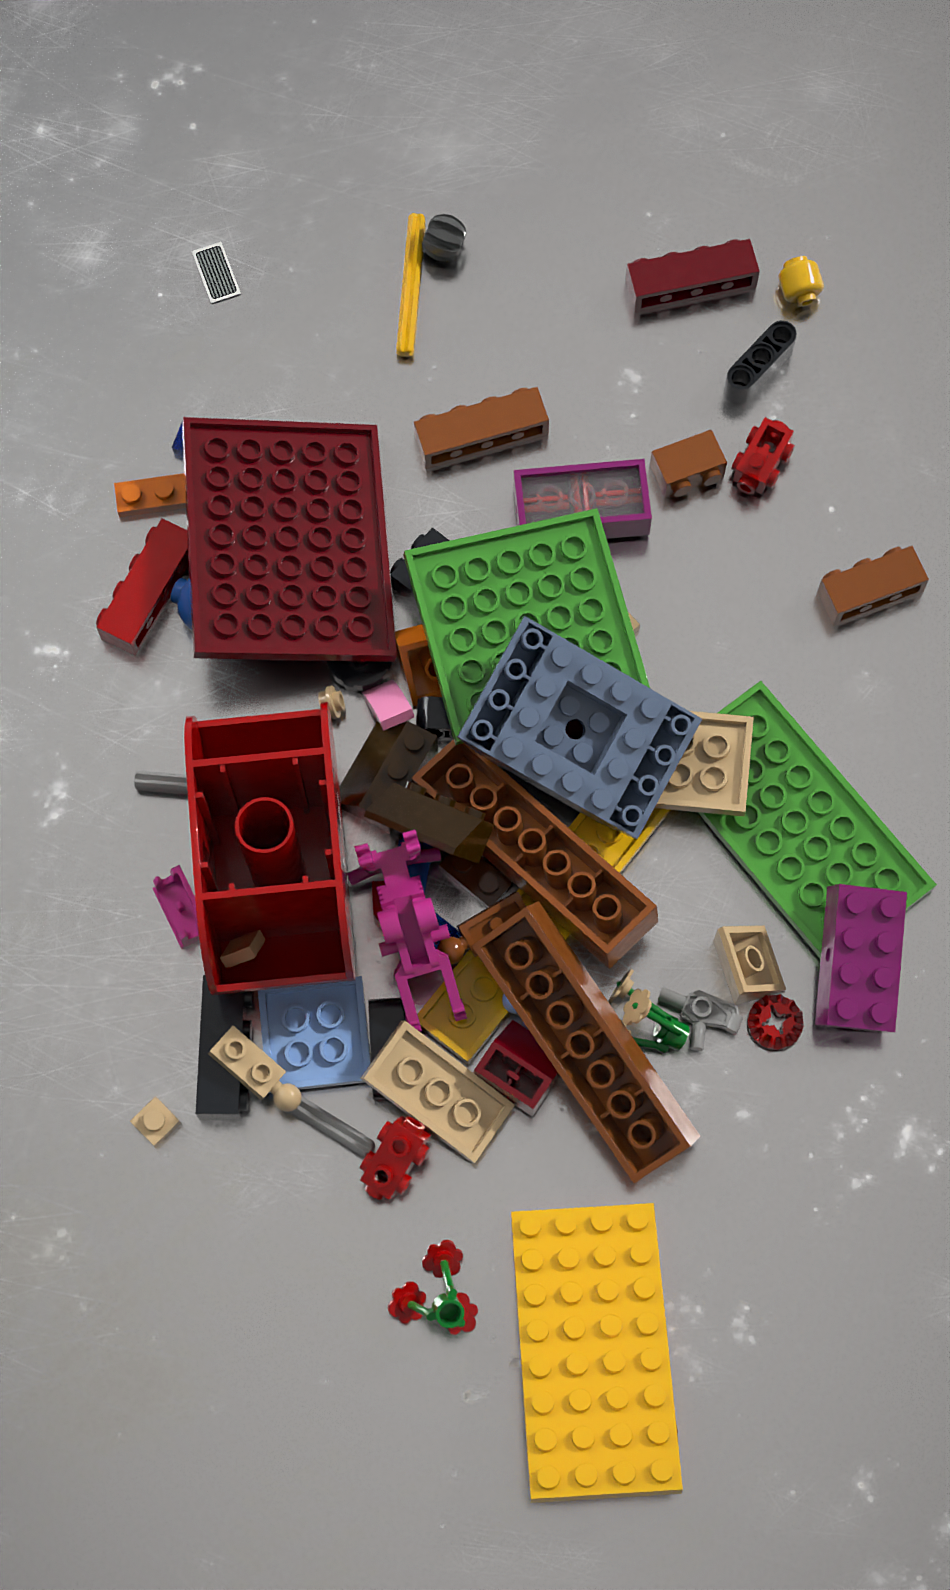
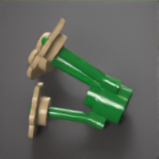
[608,969,690,1053]

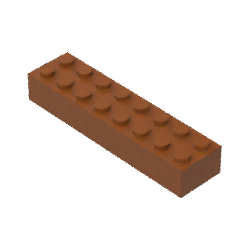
[412,739,659,969]
[472,901,701,1183]

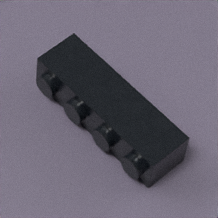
[195,975,254,1121]

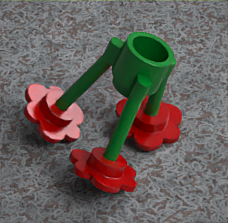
[388,1240,478,1335]

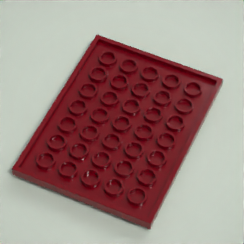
[182,417,397,662]

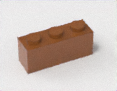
[817,546,929,626]

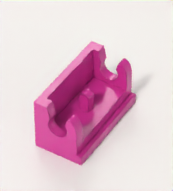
[152,865,199,949]

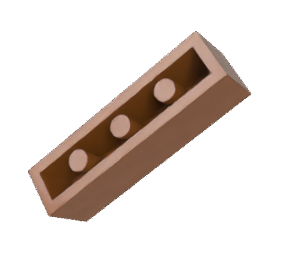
[414,387,549,469]

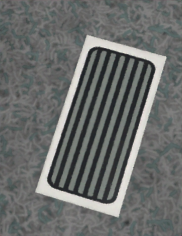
[192,242,241,303]

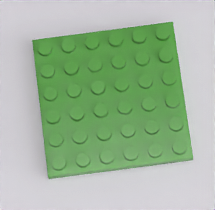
[403,508,650,745]

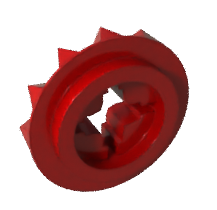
[748,994,804,1050]

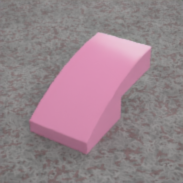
[362,679,415,731]

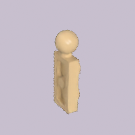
[208,1025,302,1112]

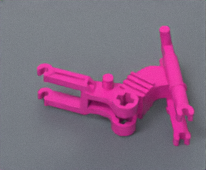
[347,830,467,1032]

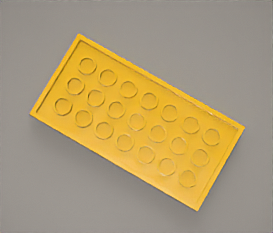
[511,1203,683,1503]

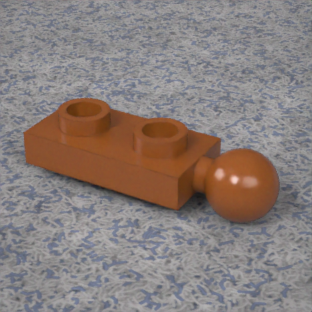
[437,891,527,964]

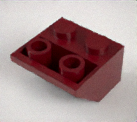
[474,1020,560,1117]

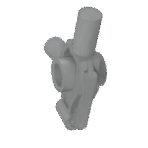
[658,987,743,1051]

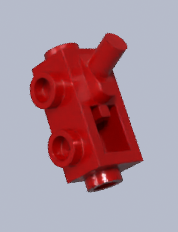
[731,417,795,494]
[359,1116,431,1200]

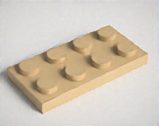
[360,1020,515,1163]

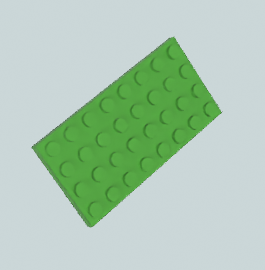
[698,681,937,959]

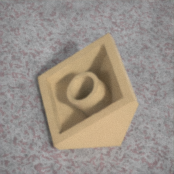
[713,925,786,1005]

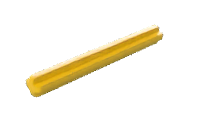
[396,213,425,357]

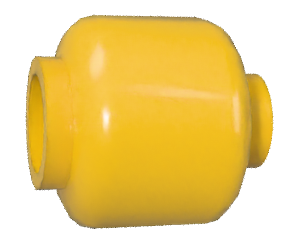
[778,256,824,307]

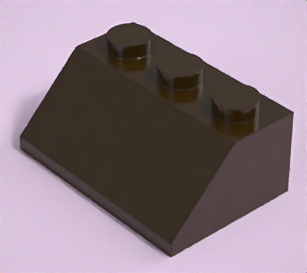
[339,720,438,834]
[364,781,494,863]

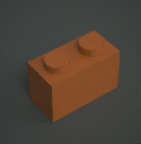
[650,429,727,498]

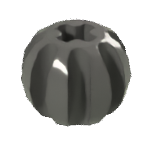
[422,214,466,263]

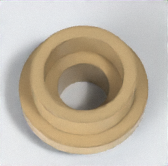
[318,685,345,719]

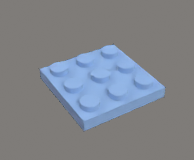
[258,976,371,1093]

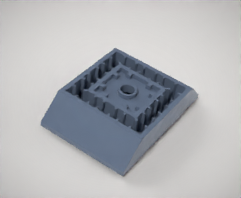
[457,616,702,839]

